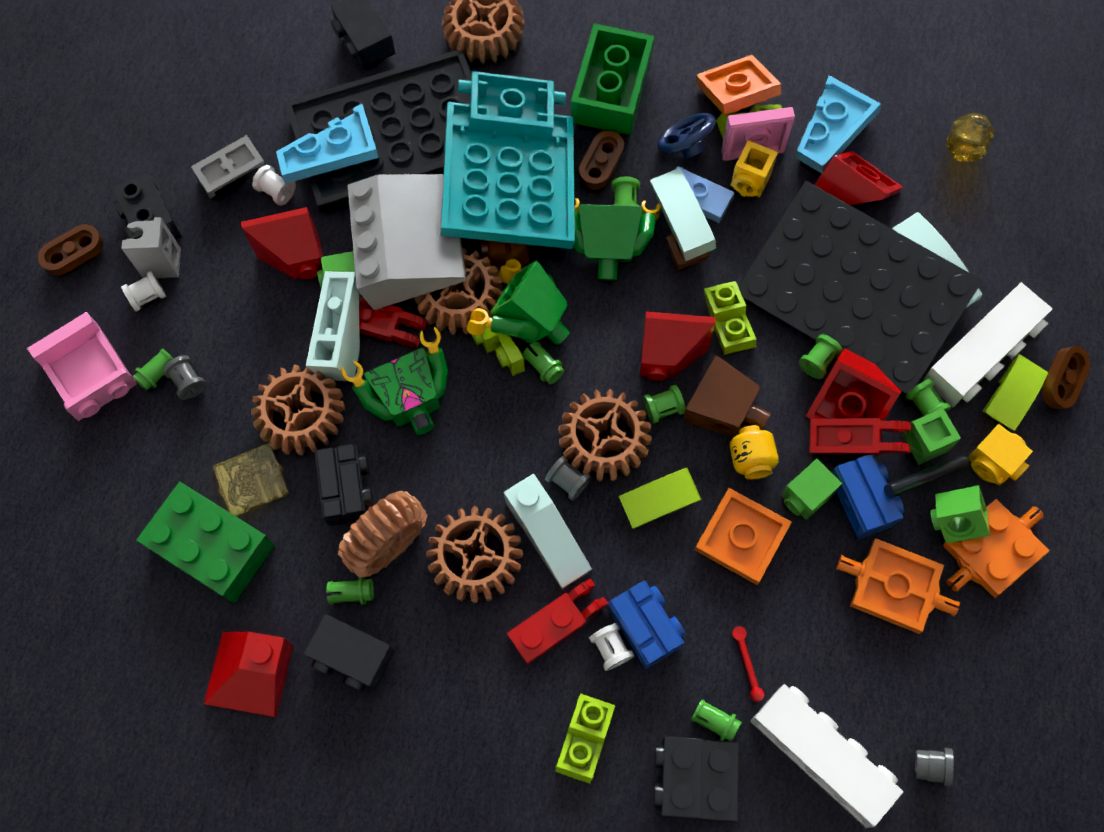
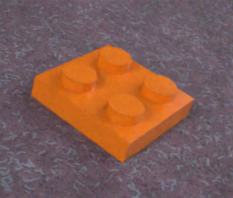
[696,55,781,115]
[695,488,792,585]

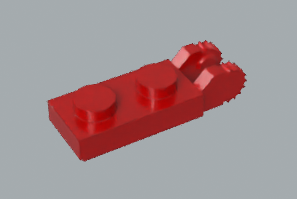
[359,296,427,348]
[809,418,911,455]
[507,579,608,665]

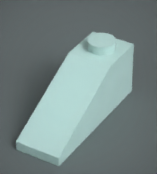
[306,271,360,381]
[504,474,592,590]

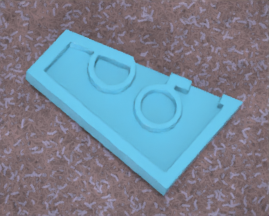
[796,75,881,173]
[276,104,379,184]

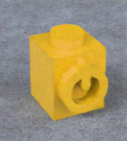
[731,140,778,198]
[967,424,1033,485]

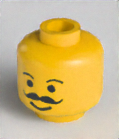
[730,425,779,480]

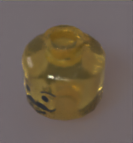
[946,113,994,162]

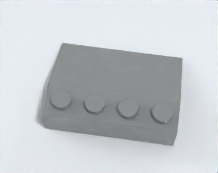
[348,174,467,310]

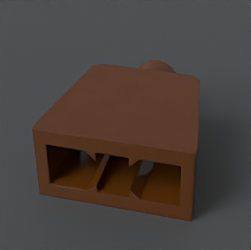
[683,356,771,437]

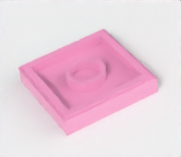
[721,107,795,161]

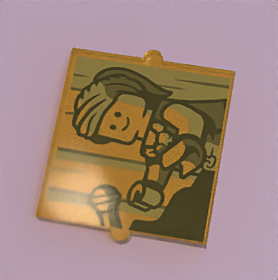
[213,443,289,516]

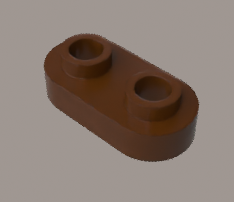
[579,131,624,190]
[38,224,104,276]
[1042,346,1090,409]

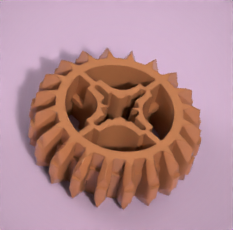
[442,0,525,64]
[414,247,503,335]
[251,364,345,456]
[559,389,652,481]
[338,491,427,578]
[426,506,523,603]

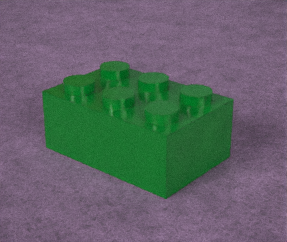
[571,24,655,135]
[136,481,275,604]

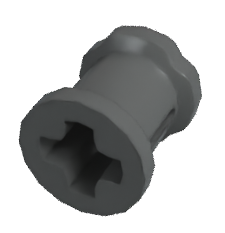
[163,355,206,400]
[545,455,591,501]

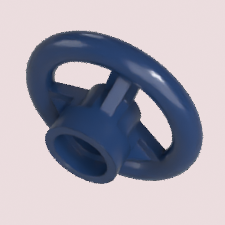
[657,113,716,158]

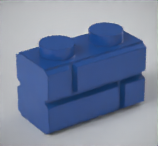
[831,454,904,539]
[607,581,686,670]

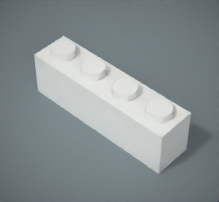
[923,282,1052,407]
[750,684,904,828]

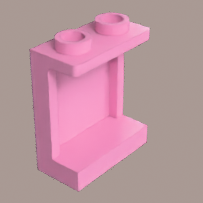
[27,312,137,421]

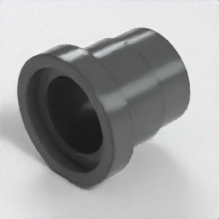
[915,748,954,788]

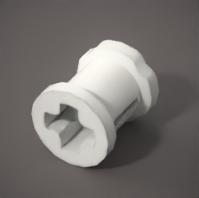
[252,164,296,206]
[121,271,166,311]
[589,623,634,671]

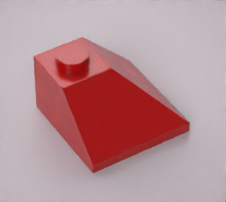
[815,151,903,205]
[241,207,323,279]
[640,312,716,381]
[806,348,901,421]
[204,632,294,717]

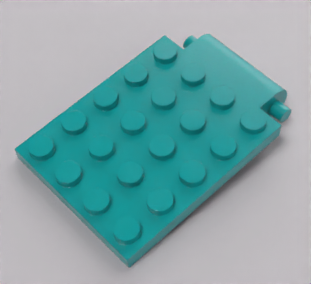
[440,71,575,249]

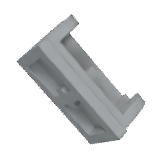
[191,135,265,199]
[122,217,181,278]

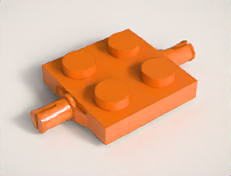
[943,499,1050,598]
[836,538,960,634]

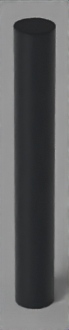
[884,455,969,498]

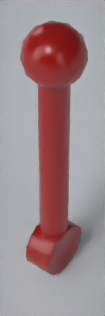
[732,626,764,702]

